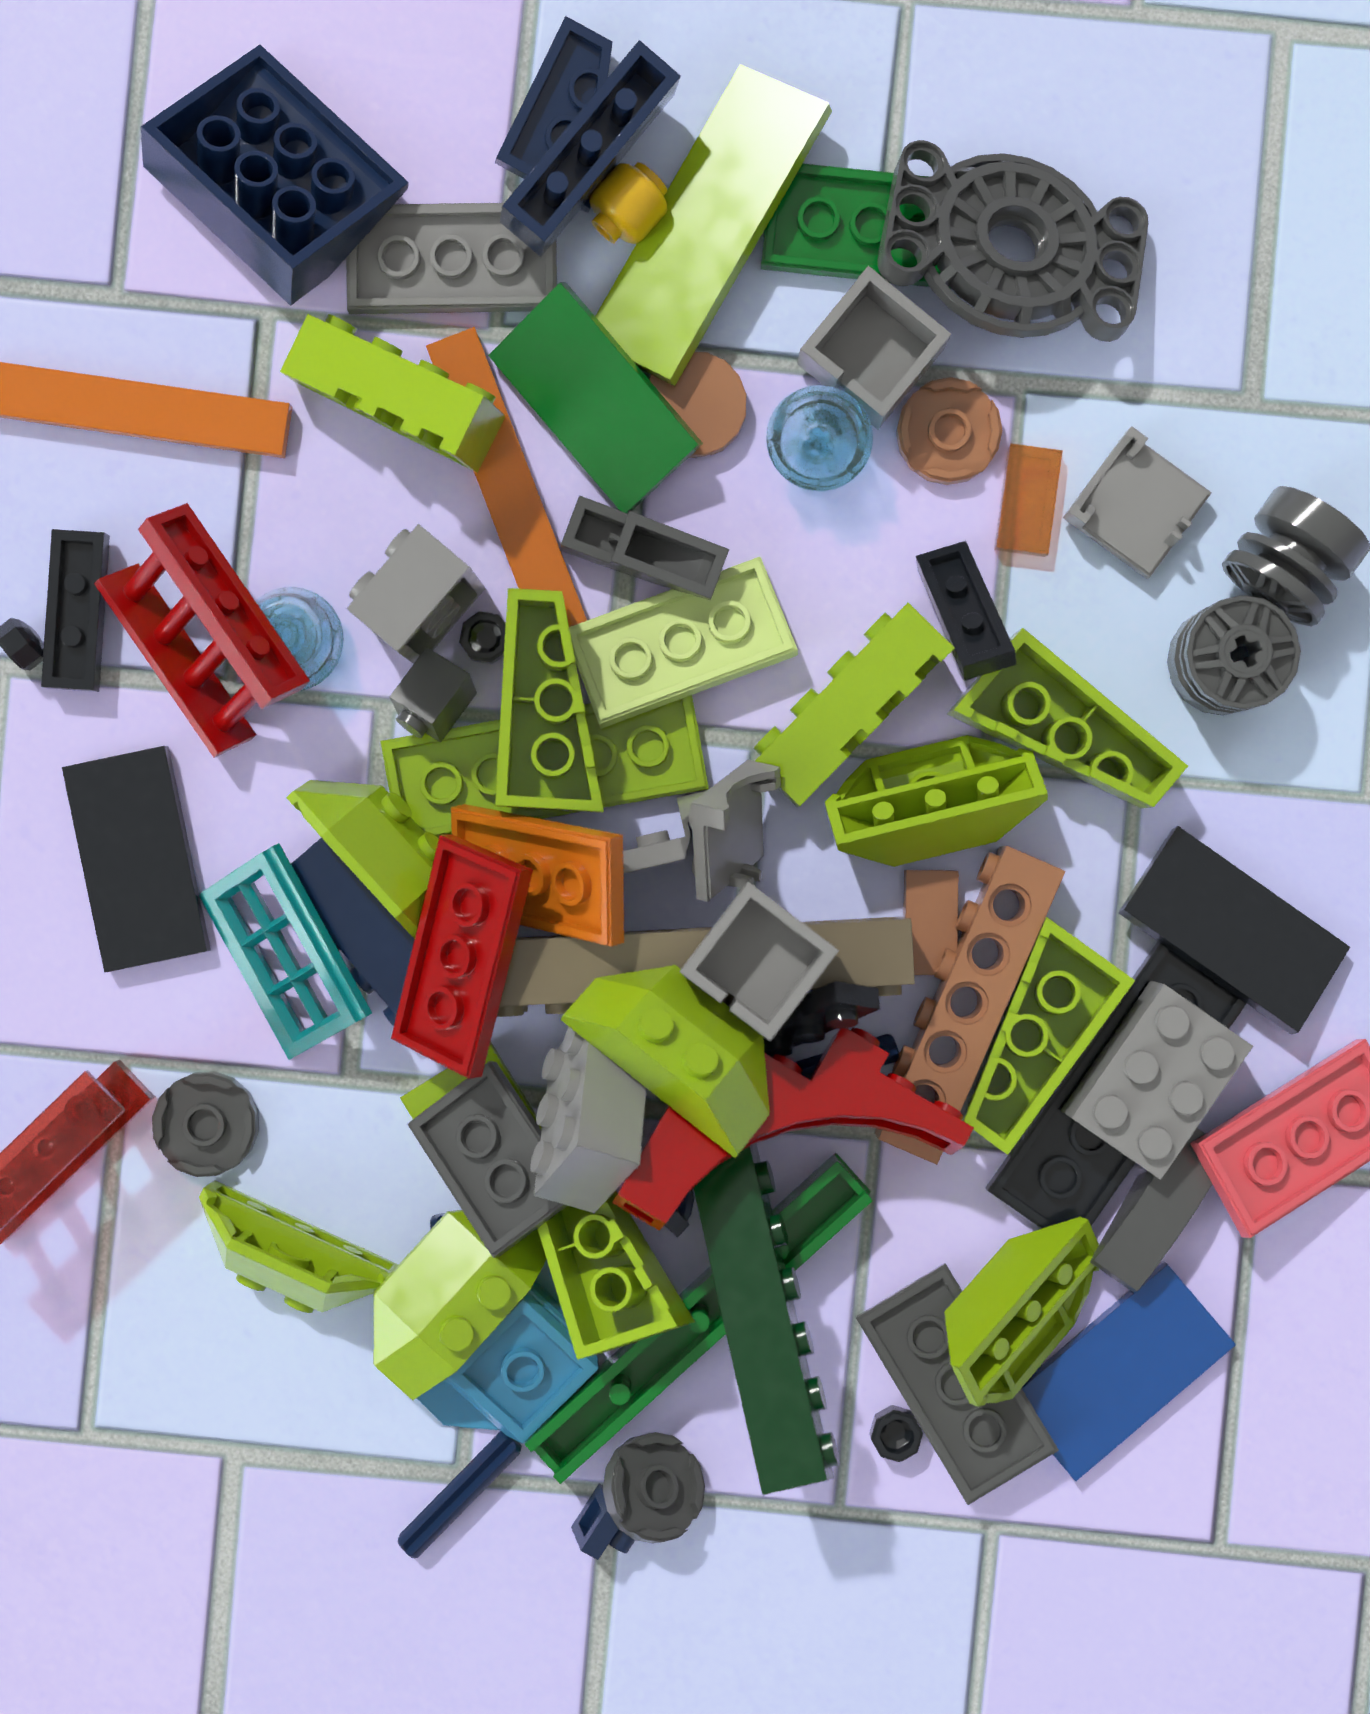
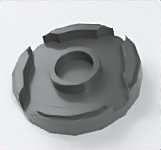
[152,1071,259,1177]
[603,1432,705,1544]

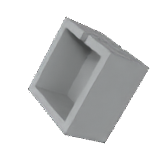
[797,266,952,430]
[680,881,839,1041]

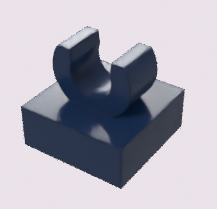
[571,1483,635,1560]

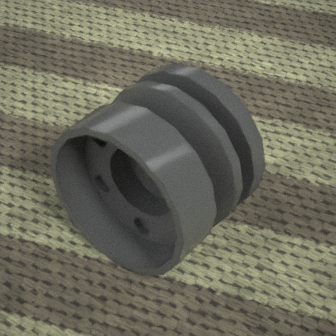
[1222,486,1370,627]
[1167,595,1301,716]

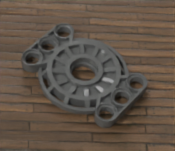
[877,140,1149,342]

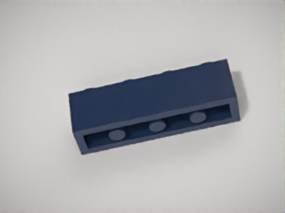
[500,40,681,257]
[291,838,415,1027]

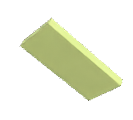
[569,556,798,729]

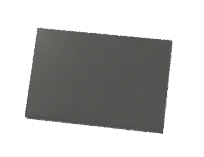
[407,1061,568,1258]

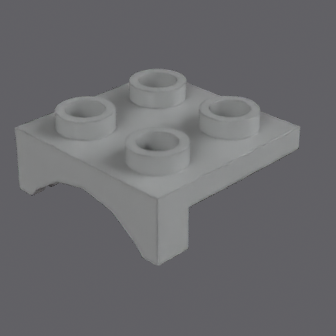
[1063,426,1212,579]
[689,760,781,902]

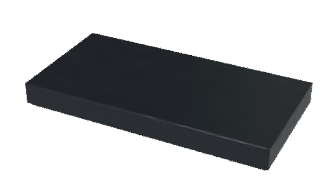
[62,746,211,973]
[1118,826,1350,1035]

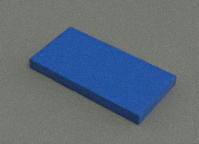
[1022,1261,1236,1481]

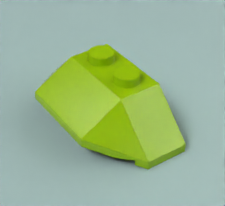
[825,735,1048,867]
[286,780,439,938]
[561,965,770,1158]
[199,1180,398,1313]
[373,1210,547,1400]
[944,1217,1099,1407]

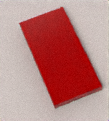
[391,835,533,1079]

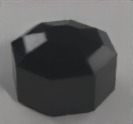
[459,611,506,664]
[0,618,44,671]
[869,1405,923,1462]

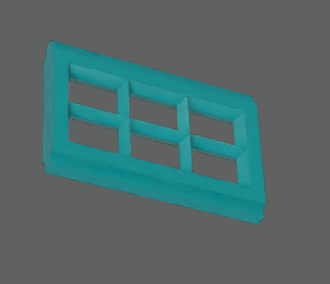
[199,843,372,1060]

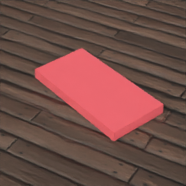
[1190,1039,1370,1238]

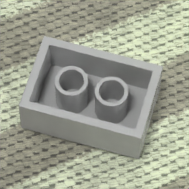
[346,523,486,664]
[1060,981,1254,1180]
[530,1027,646,1213]

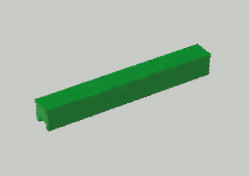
[524,1152,873,1484]

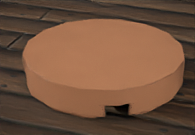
[649,352,747,458]
[896,377,1003,485]

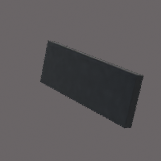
[985,941,1247,1229]

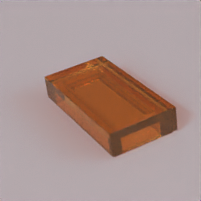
[994,443,1063,557]

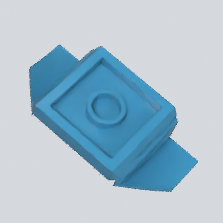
[417,1260,598,1444]

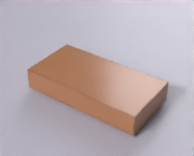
[903,870,959,975]

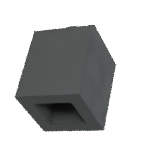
[389,647,477,743]

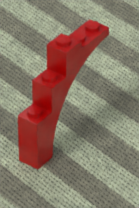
[612,1027,974,1231]

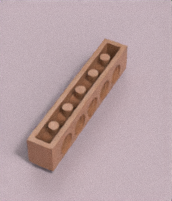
[874,845,1066,1165]

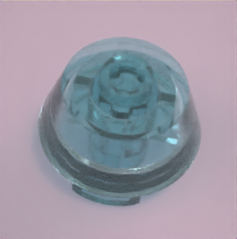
[766,385,873,491]
[256,587,344,691]

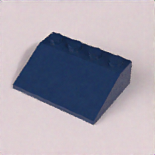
[141,44,409,306]

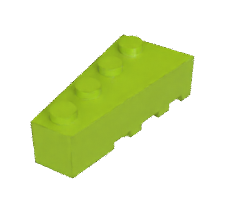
[280,314,505,473]
[495,588,604,813]
[753,602,955,808]
[947,628,1188,809]
[962,917,1135,1155]
[537,1191,695,1360]

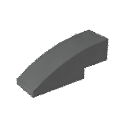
[561,495,729,600]
[1090,1128,1213,1292]

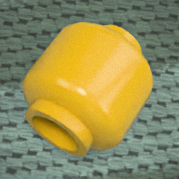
[589,162,668,244]

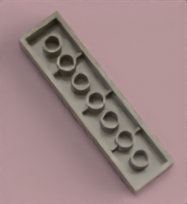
[497,916,915,1017]

